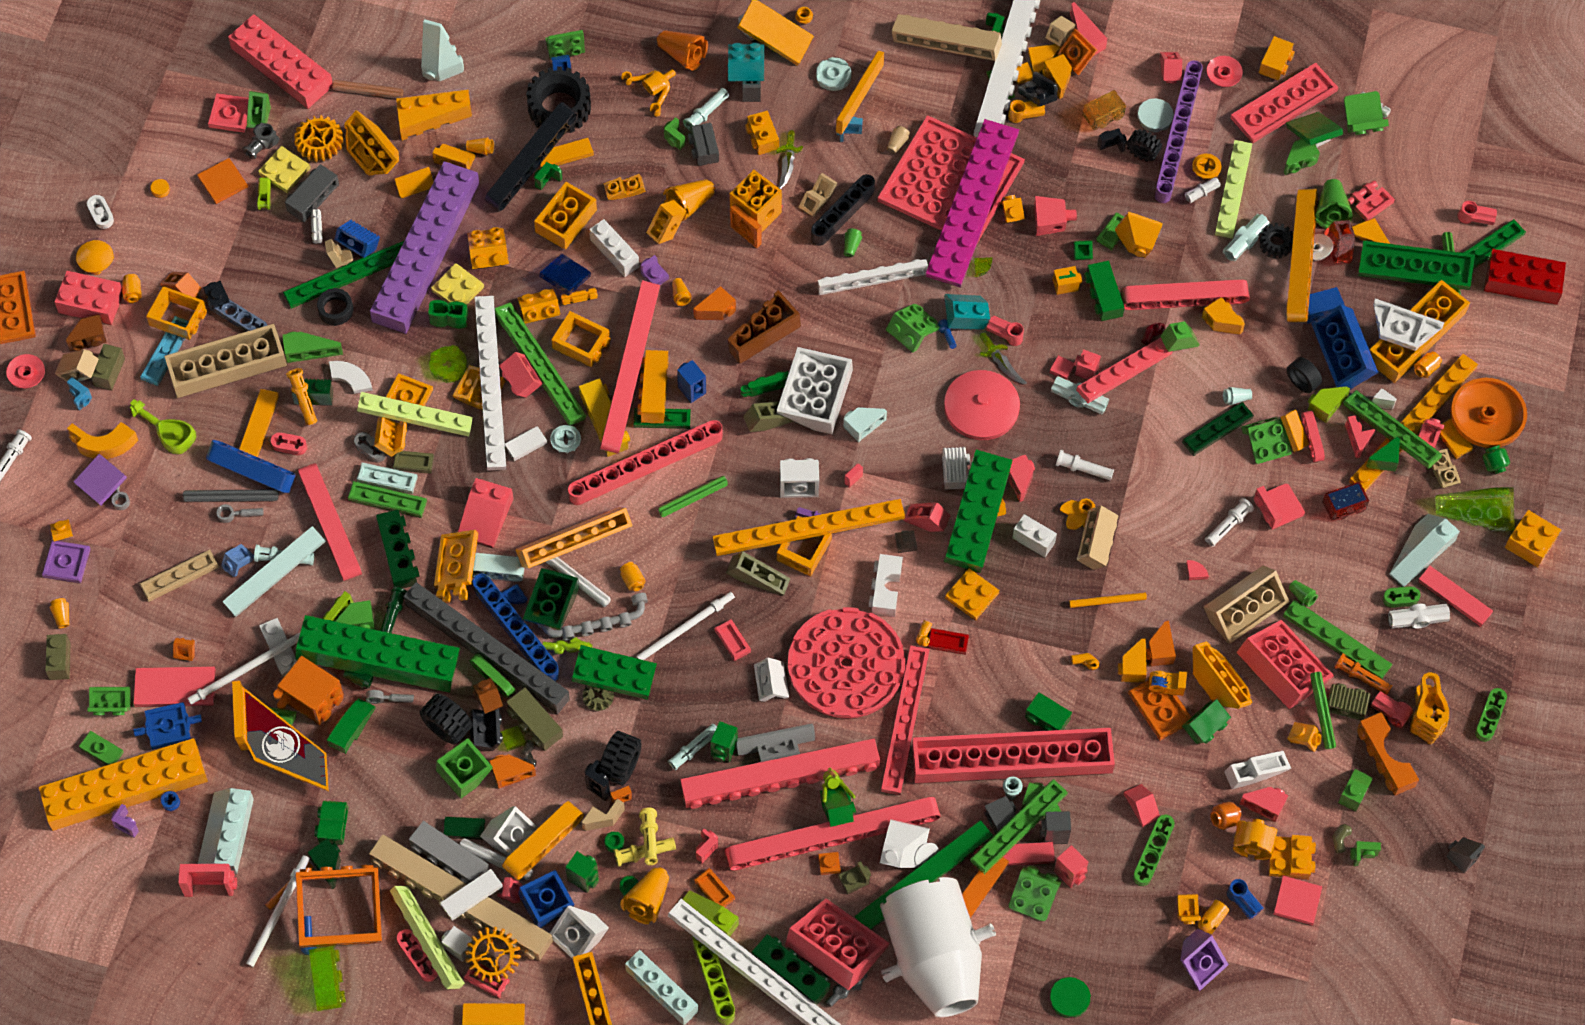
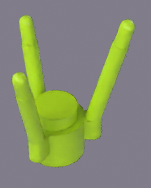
[822,768,856,803]

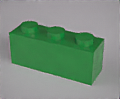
[1084,261,1124,321]

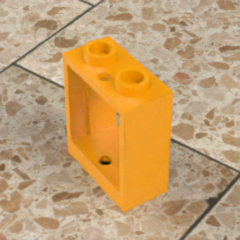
[146,286,207,340]
[551,311,611,367]
[777,516,832,577]

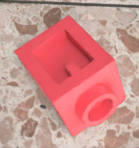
[696,828,718,864]

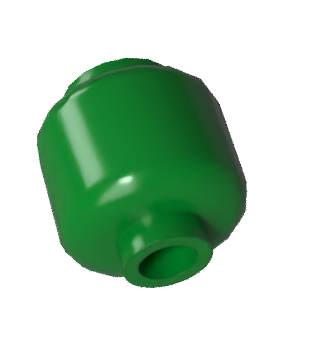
[1482,445,1510,475]

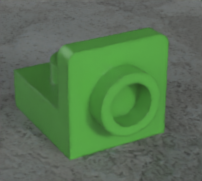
[1350,841,1381,866]

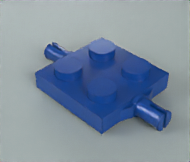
[133,702,202,749]

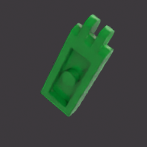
[741,371,789,397]

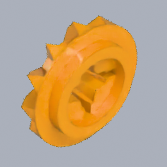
[1192,153,1222,180]

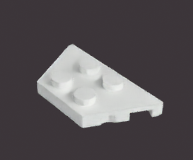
[1373,299,1444,351]

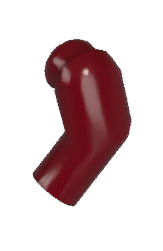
[1141,323,1166,345]

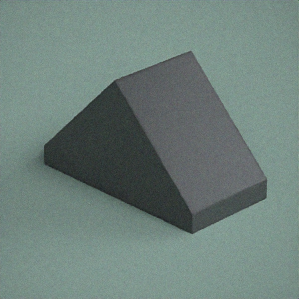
[742,81,761,102]

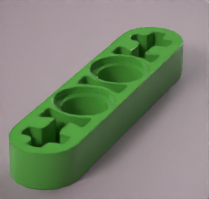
[1133,814,1175,886]

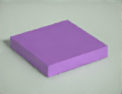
[74,454,127,506]
[42,540,90,583]

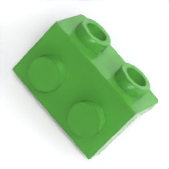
[87,687,130,715]

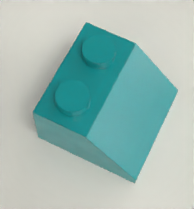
[944,294,990,330]

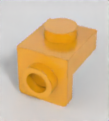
[1001,195,1025,223]
[1287,722,1322,752]
[1177,893,1201,924]

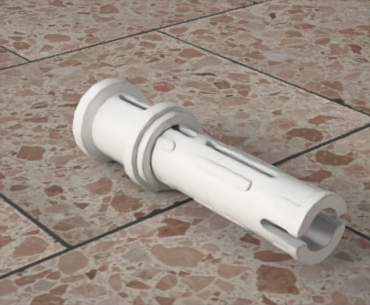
[0,429,32,481]
[1056,450,1114,481]
[1205,498,1254,547]

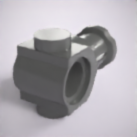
[242,122,280,160]

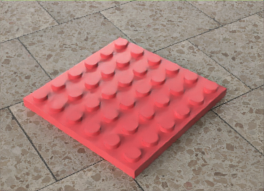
[878,115,1025,244]

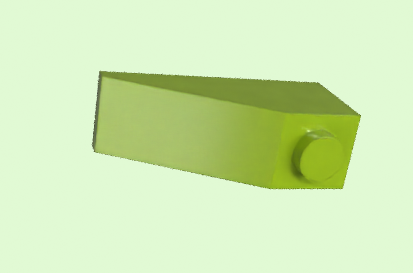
[682,890,739,937]

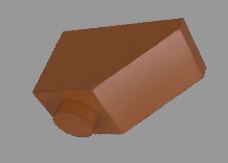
[472,678,503,714]

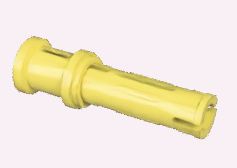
[639,808,658,865]
[614,837,676,867]

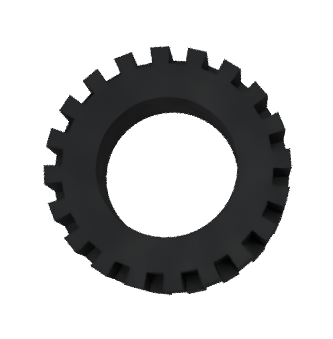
[526,66,591,133]

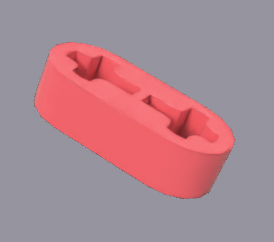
[271,433,307,455]

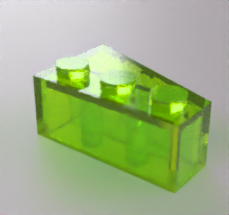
[309,946,346,1011]

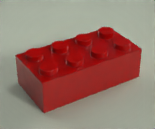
[1484,249,1566,305]

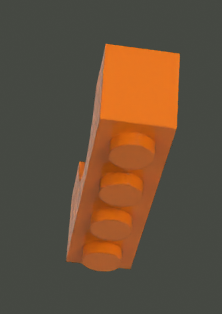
[1357,712,1419,796]

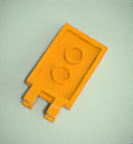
[434,530,478,603]

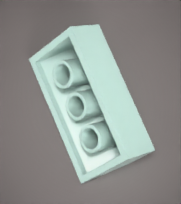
[198,788,254,874]

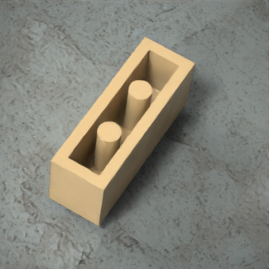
[1077,505,1118,570]

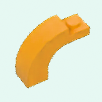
[67,422,138,459]

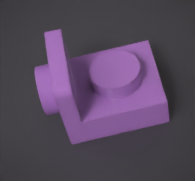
[641,255,669,285]
[111,804,139,838]

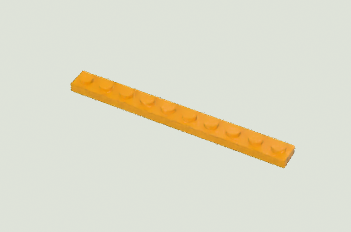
[1349,354,1478,493]
[712,499,905,556]

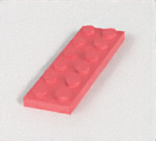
[1231,63,1338,143]

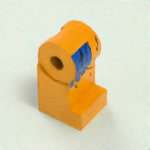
[1148,671,1187,696]

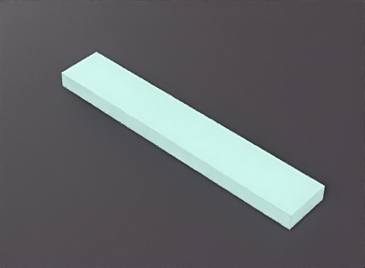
[223,526,326,617]

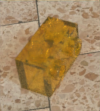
[1082,90,1126,131]

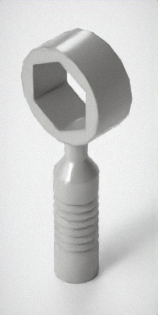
[112,486,130,510]
[216,504,264,523]
[366,690,414,704]

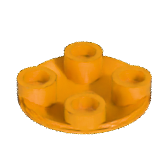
[76,240,114,275]

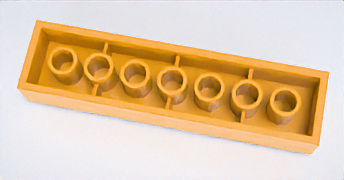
[39,738,208,831]

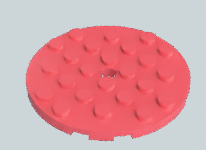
[788,607,905,719]

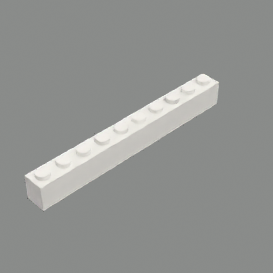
[974,0,1040,138]

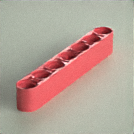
[1120,280,1250,310]
[298,463,362,581]

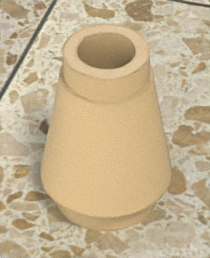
[887,126,910,154]

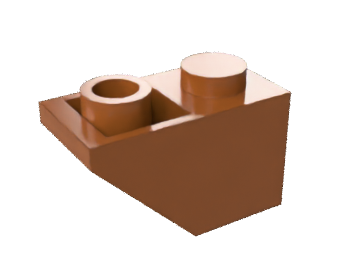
[66,315,107,351]

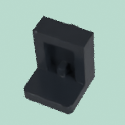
[1097,128,1127,152]
[203,281,230,309]

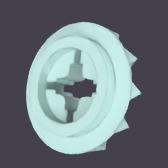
[551,425,581,454]

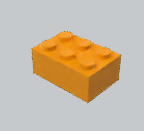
[534,182,597,250]

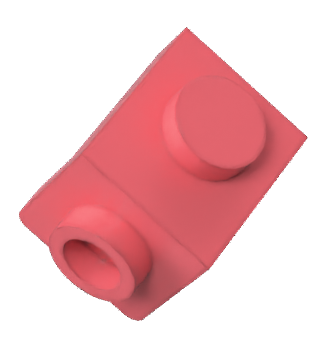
[1418,418,1444,448]

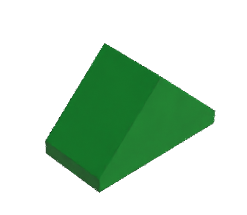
[1366,437,1400,471]

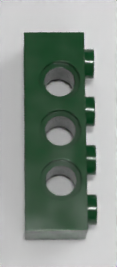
[376,509,420,588]
[752,934,830,1005]

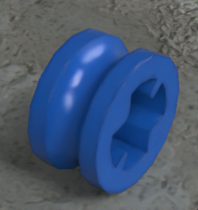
[161,791,180,811]

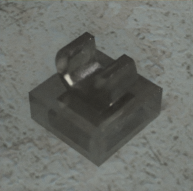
[895,530,917,553]

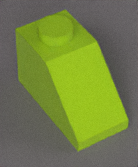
[1307,387,1350,423]

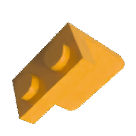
[467,227,509,269]

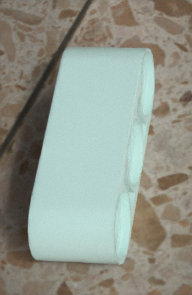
[472,553,525,582]

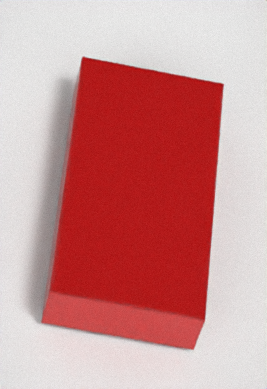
[927,628,969,655]

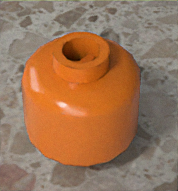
[1210,801,1241,830]

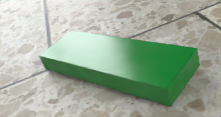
[633,408,691,429]

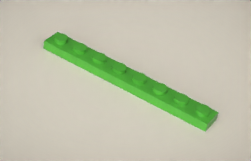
[494,303,586,426]

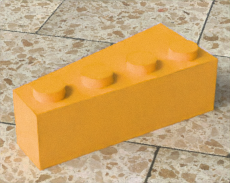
[396,90,472,141]

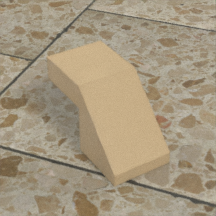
[799,173,837,217]
[582,799,625,831]

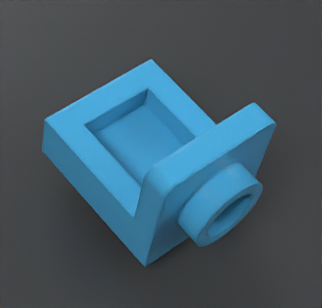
[836,117,863,142]

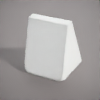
[1372,388,1397,410]

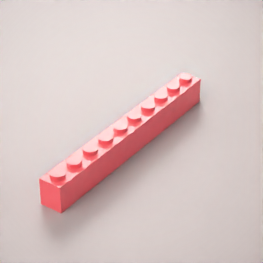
[680,738,880,809]

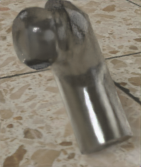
[520,740,537,767]

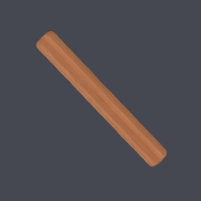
[332,80,404,99]

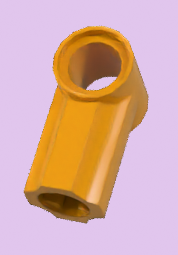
[1008,100,1045,123]

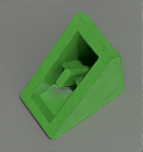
[247,91,271,128]

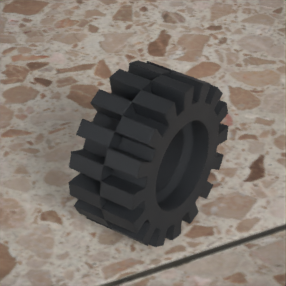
[1126,129,1162,162]
[1260,223,1293,259]

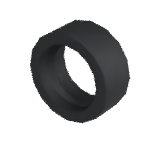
[317,288,354,326]
[1287,357,1322,393]

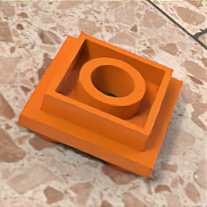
[1057,29,1097,75]

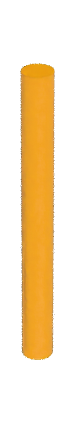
[1069,592,1147,608]

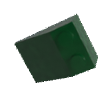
[523,568,579,630]

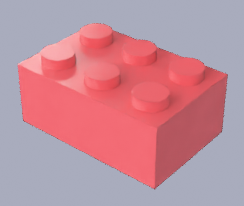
[54,271,123,325]

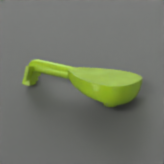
[130,399,196,454]

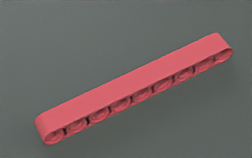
[568,420,723,505]

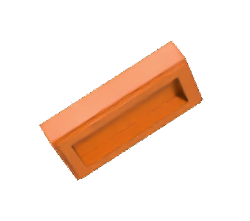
[694,868,735,907]

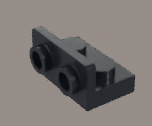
[1018,72,1058,107]
[584,759,610,801]

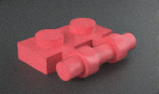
[1348,180,1395,221]

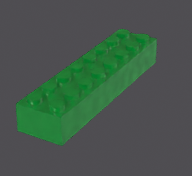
[295,615,460,693]

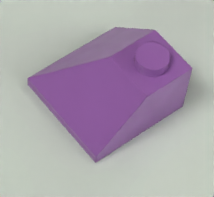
[1181,928,1229,991]

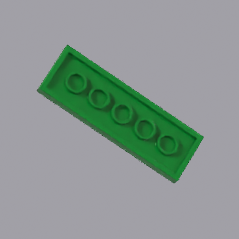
[1358,240,1475,290]

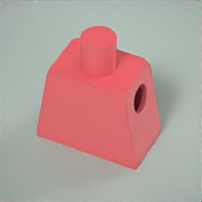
[1034,196,1077,236]

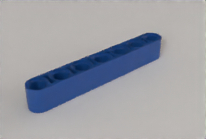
[473,574,559,682]

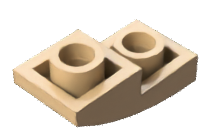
[1432,449,1461,488]

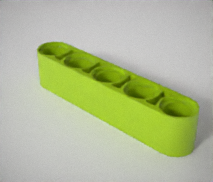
[692,936,735,1025]

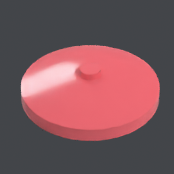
[944,370,1020,440]

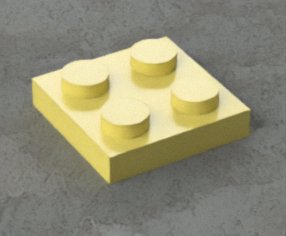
[258,146,310,193]
[431,263,484,304]

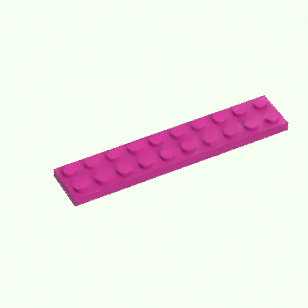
[926,119,1019,288]

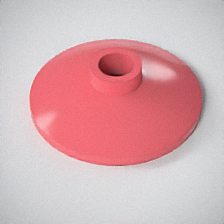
[1207,56,1243,87]
[6,354,45,389]

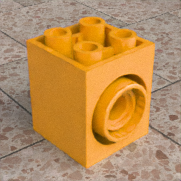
[729,170,782,232]

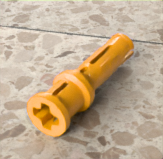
[286,368,317,425]

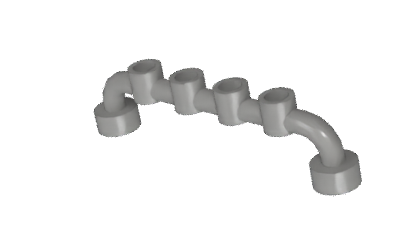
[537,593,648,641]

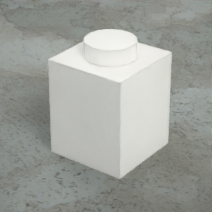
[442,926,474,962]

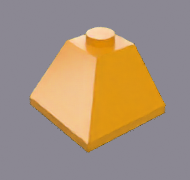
[1115,211,1163,258]

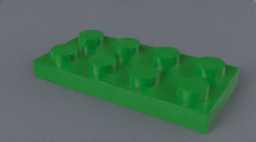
[572,645,657,700]

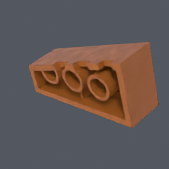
[728,290,801,364]

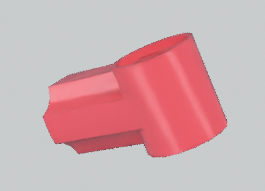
[1457,201,1497,225]
[986,316,1024,346]
[1371,691,1413,728]

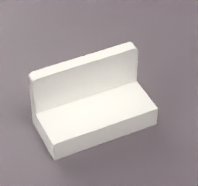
[754,658,789,702]

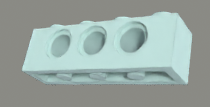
[625,950,698,1025]

